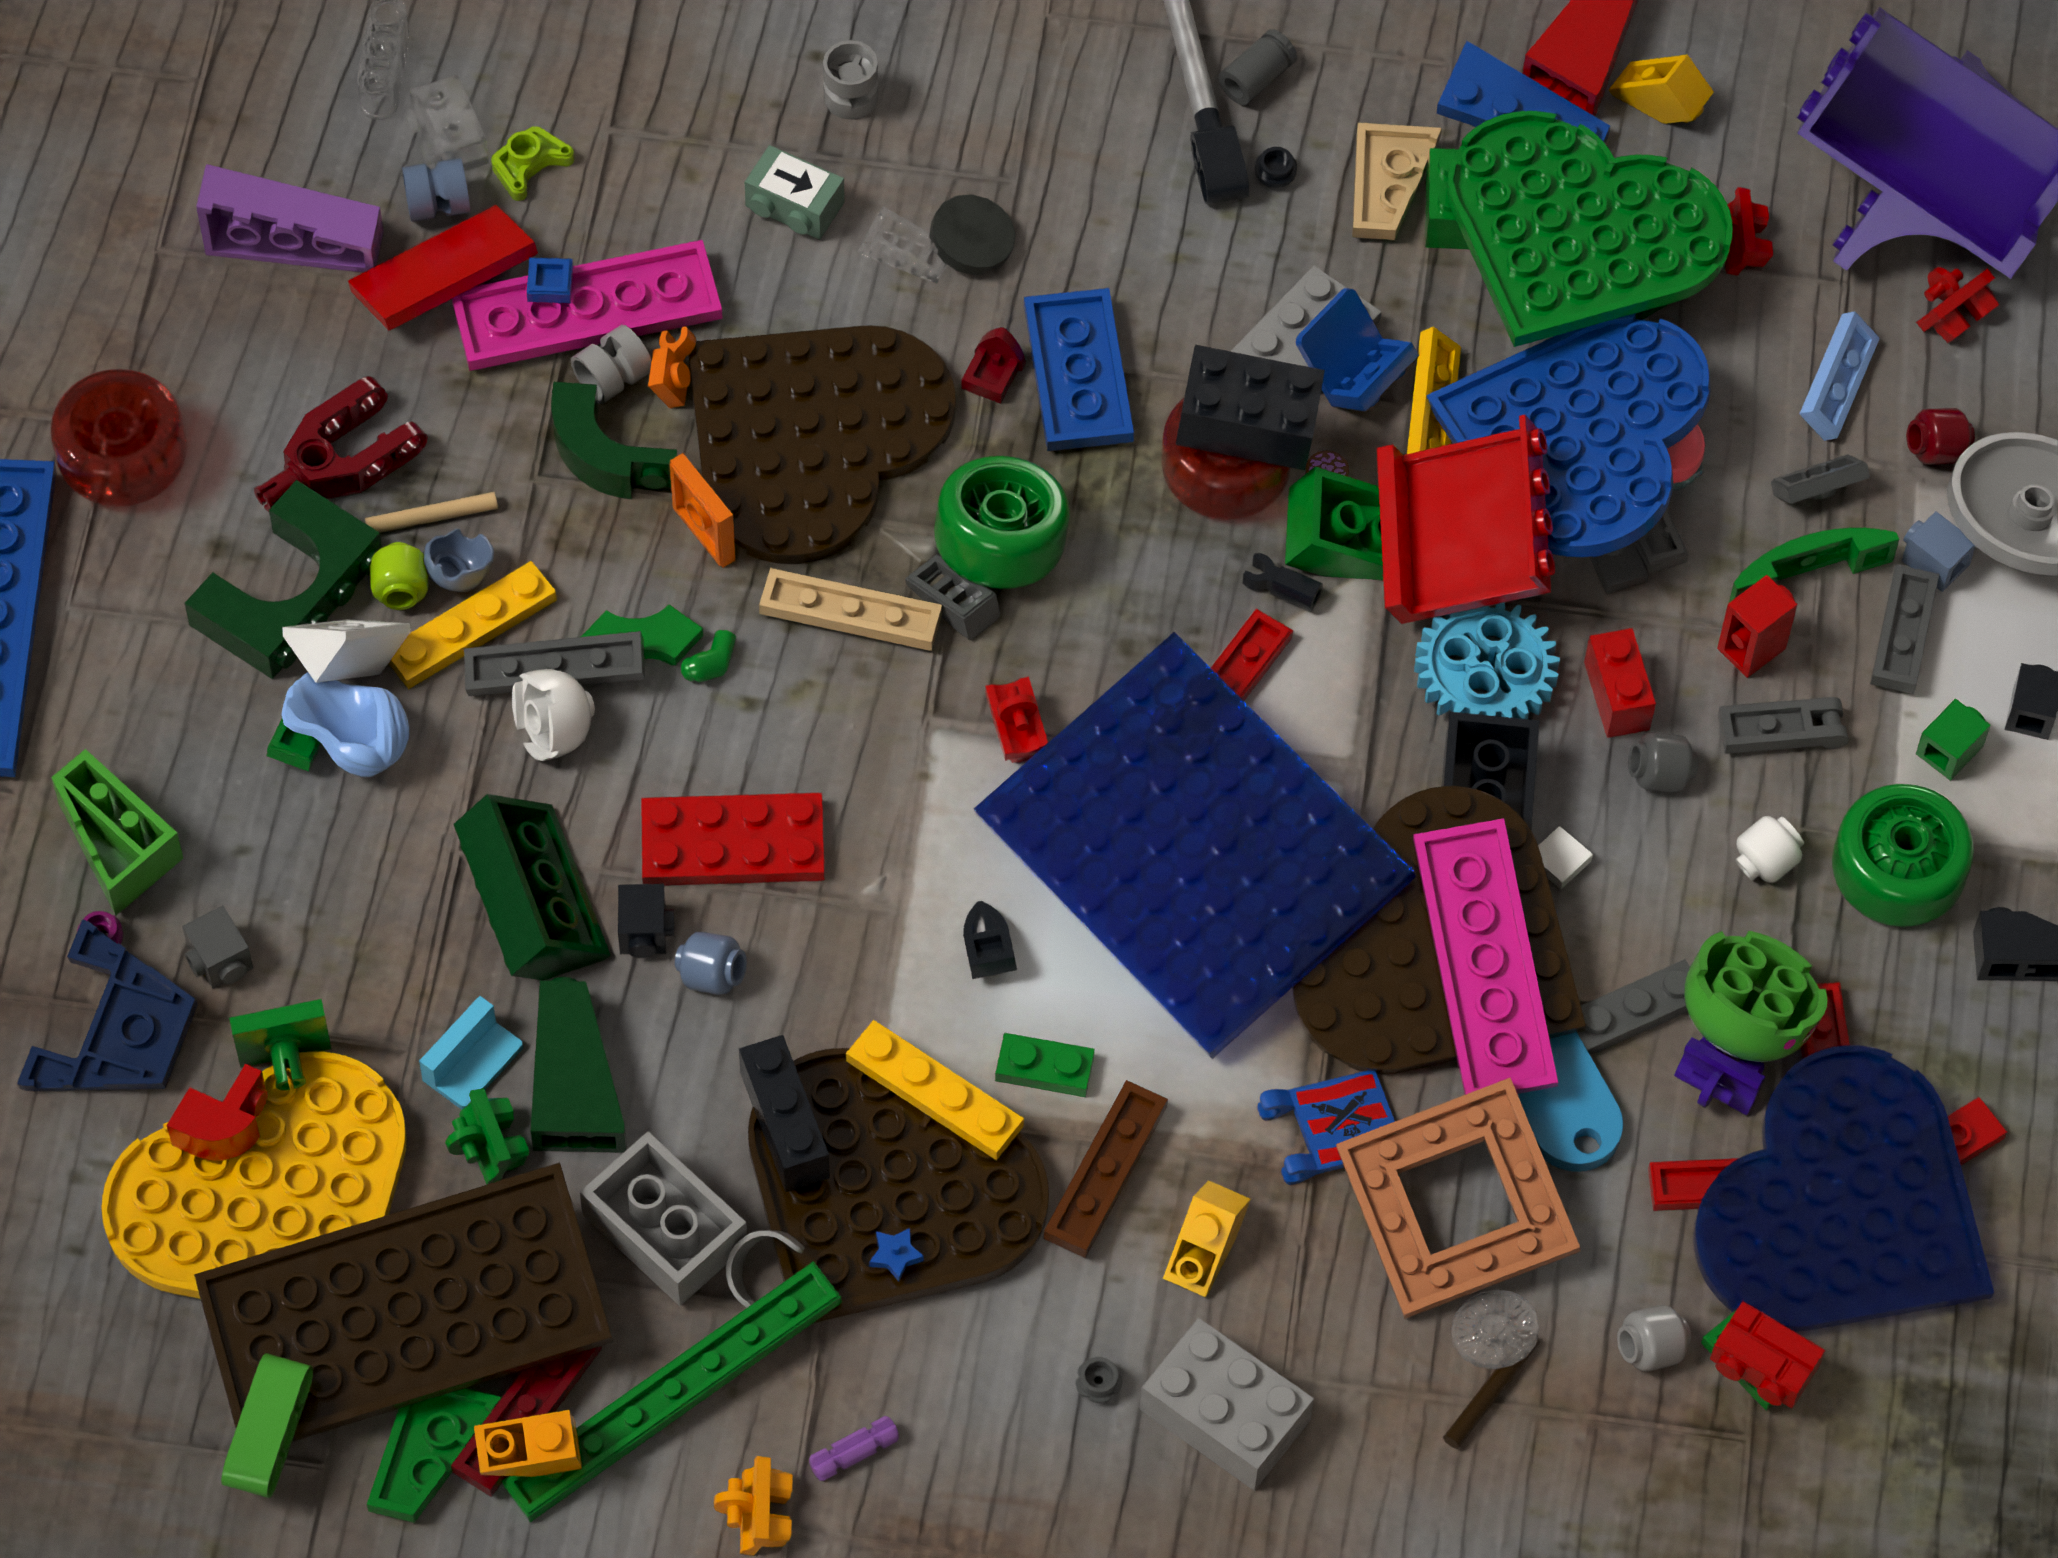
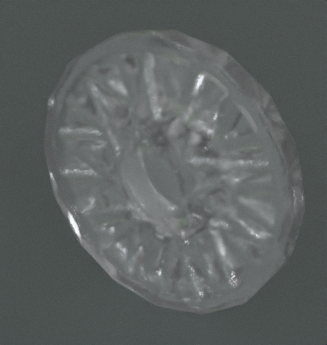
[1451,1290,1540,1369]

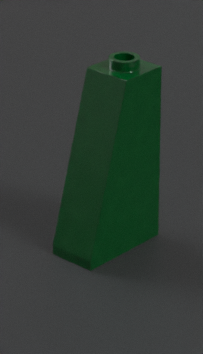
[530,977,627,1153]

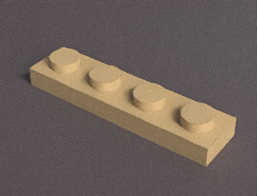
[759,568,942,651]

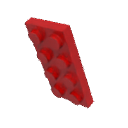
[641,793,825,886]

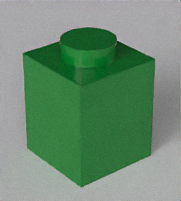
[1916,698,1991,781]

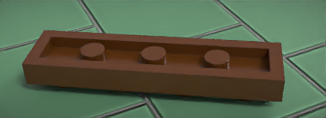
[1043,1080,1168,1258]

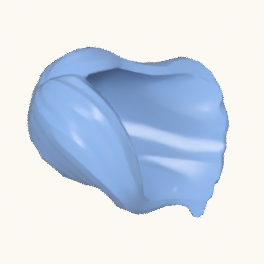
[281,672,409,777]

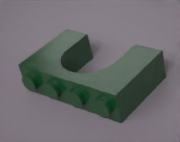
[184,480,382,680]

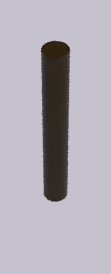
[1443,1331,1540,1449]

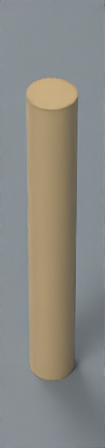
[365,492,498,533]

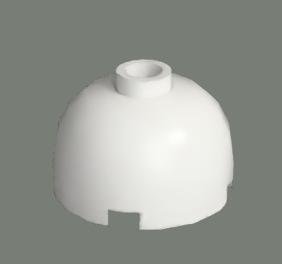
[512,669,595,761]

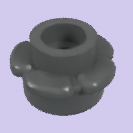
[1075,1357,1122,1403]

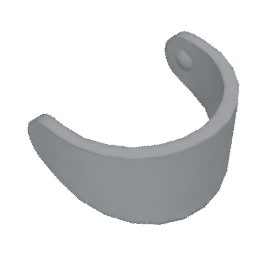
[726,1231,805,1308]

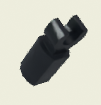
[1242,553,1323,612]

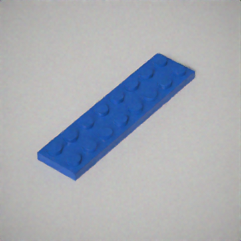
[0,459,57,777]

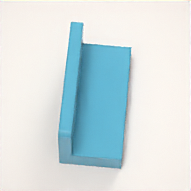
[419,996,523,1110]

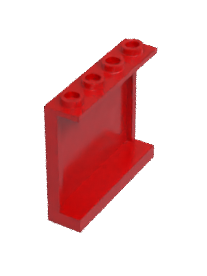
[1377,414,1555,624]

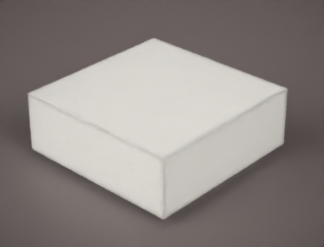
[1538,826,1593,889]

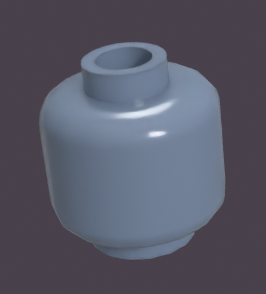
[675,932,747,995]

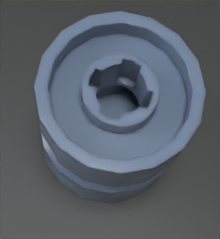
[402,158,470,222]

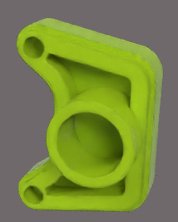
[491,126,574,201]

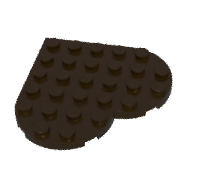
[689,325,956,564]
[1292,786,1586,1074]
[748,1048,1049,1324]

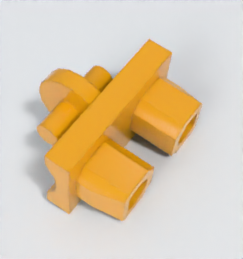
[714,1456,793,1556]

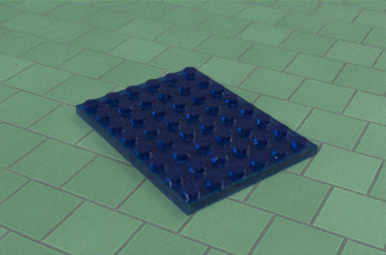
[973,632,1416,1059]

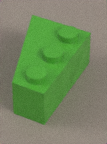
[51,749,183,916]

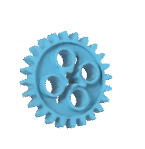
[1414,602,1560,719]

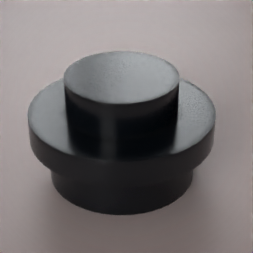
[1255,147,1297,188]

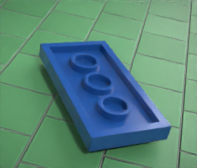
[1024,288,1134,451]

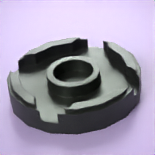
[929,194,1016,275]

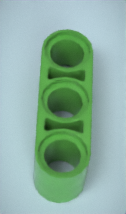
[221,1353,313,1498]

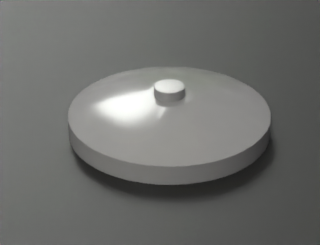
[1947,432,2058,576]

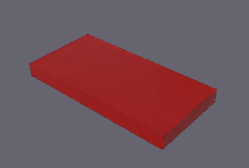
[348,205,538,331]

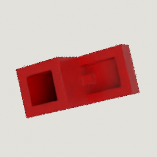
[166,1064,268,1161]

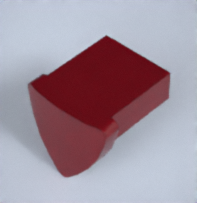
[961,327,1026,404]

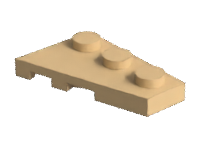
[1352,123,1442,240]

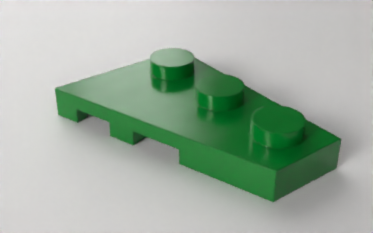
[367,1388,502,1523]

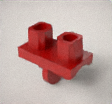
[1725,187,1773,276]
[1916,267,2000,343]
[985,676,1049,763]

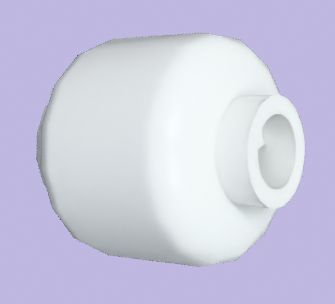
[1735,816,1804,883]

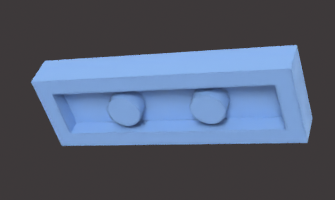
[1799,311,1880,441]

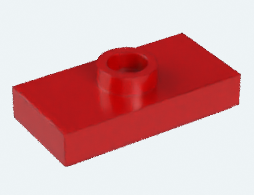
[1903,1097,2007,1184]

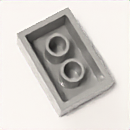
[580,1131,747,1306]
[1140,1318,1314,1491]

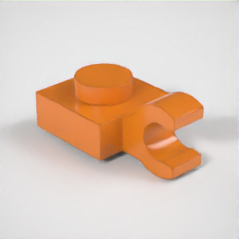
[648,326,696,408]

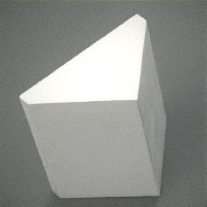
[282,619,410,683]

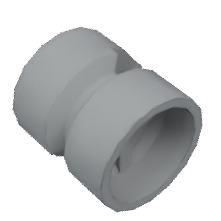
[823,40,878,120]
[571,324,652,404]

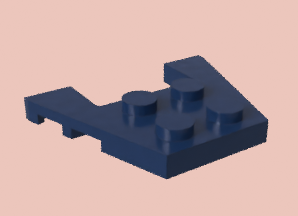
[17,919,198,1091]

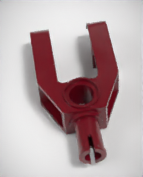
[254,376,428,512]

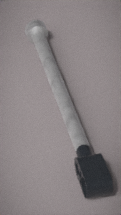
[1163,0,1249,204]

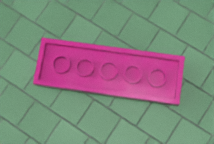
[451,240,723,371]
[1413,818,1558,1095]

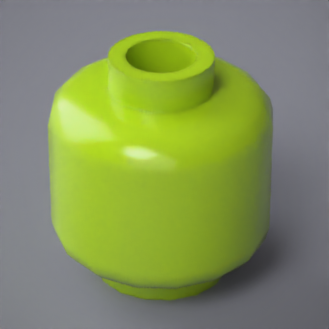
[370,542,429,610]

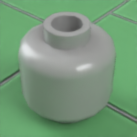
[1617,1305,1691,1371]

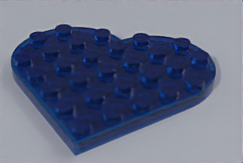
[1693,1045,1995,1332]

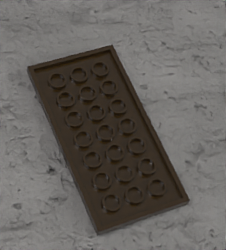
[194,1162,613,1442]

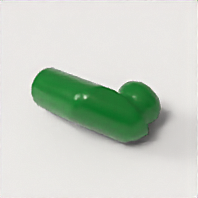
[681,630,736,682]

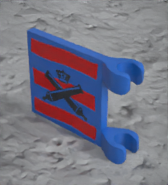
[1257,1070,1395,1185]

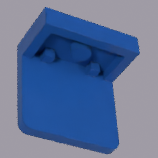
[1296,288,1419,411]

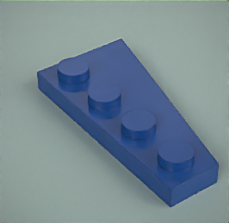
[1436,41,1610,143]

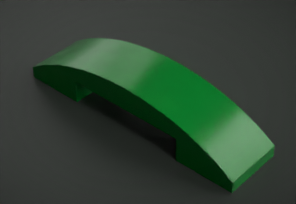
[1729,528,1900,602]

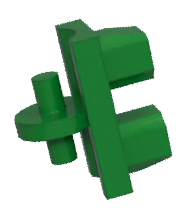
[445,1088,529,1185]

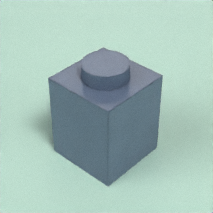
[1902,511,1976,592]

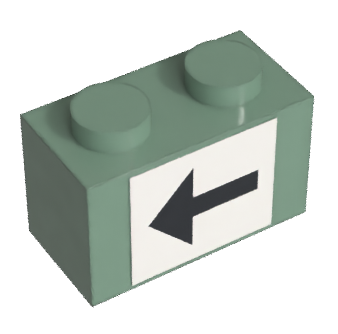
[744,145,845,240]

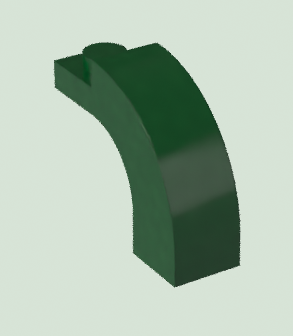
[551,382,678,499]

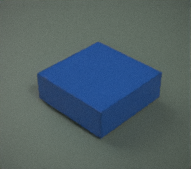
[526,257,573,303]

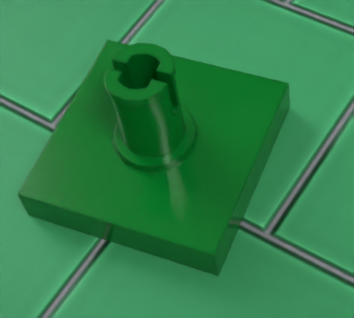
[229,999,332,1091]

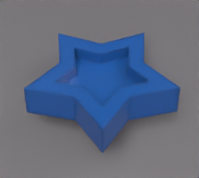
[869,1228,924,1281]

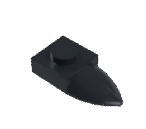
[963,901,1017,979]

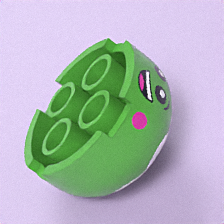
[1684,931,1827,1062]

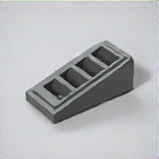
[905,554,1000,640]

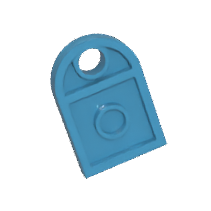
[1518,1032,1623,1172]

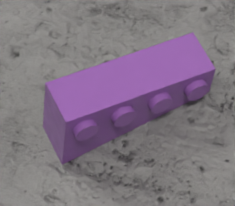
[196,164,384,272]

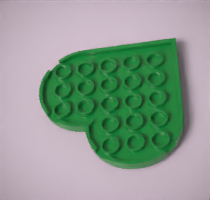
[1447,111,1733,347]

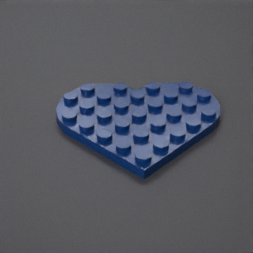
[1426,314,1710,557]

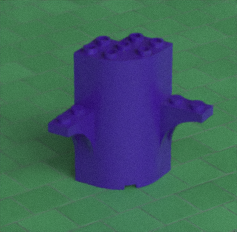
[1796,7,2058,279]

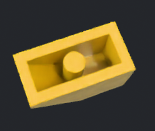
[1609,54,1714,124]

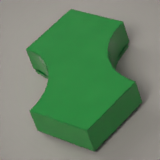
[581,605,704,666]

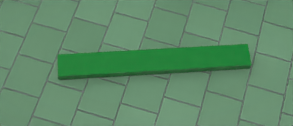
[501,1261,842,1522]

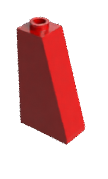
[1522,0,1638,116]

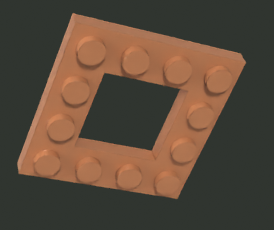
[1336,1077,1580,1319]

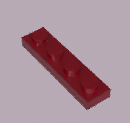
[451,1346,602,1497]

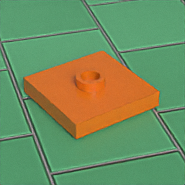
[670,453,736,568]

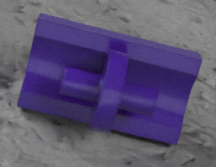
[1674,1037,1765,1115]

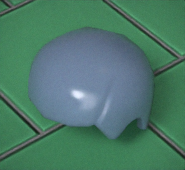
[423,529,494,592]

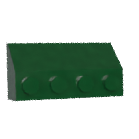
[453,794,611,980]

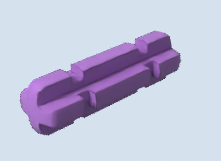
[809,1416,899,1481]

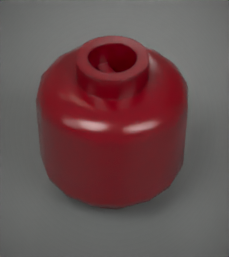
[1906,408,1975,464]

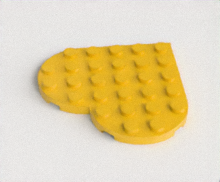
[101,1051,407,1299]

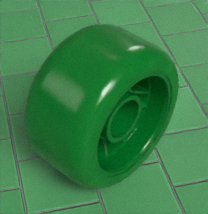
[934,456,1070,589]
[1832,784,1974,927]

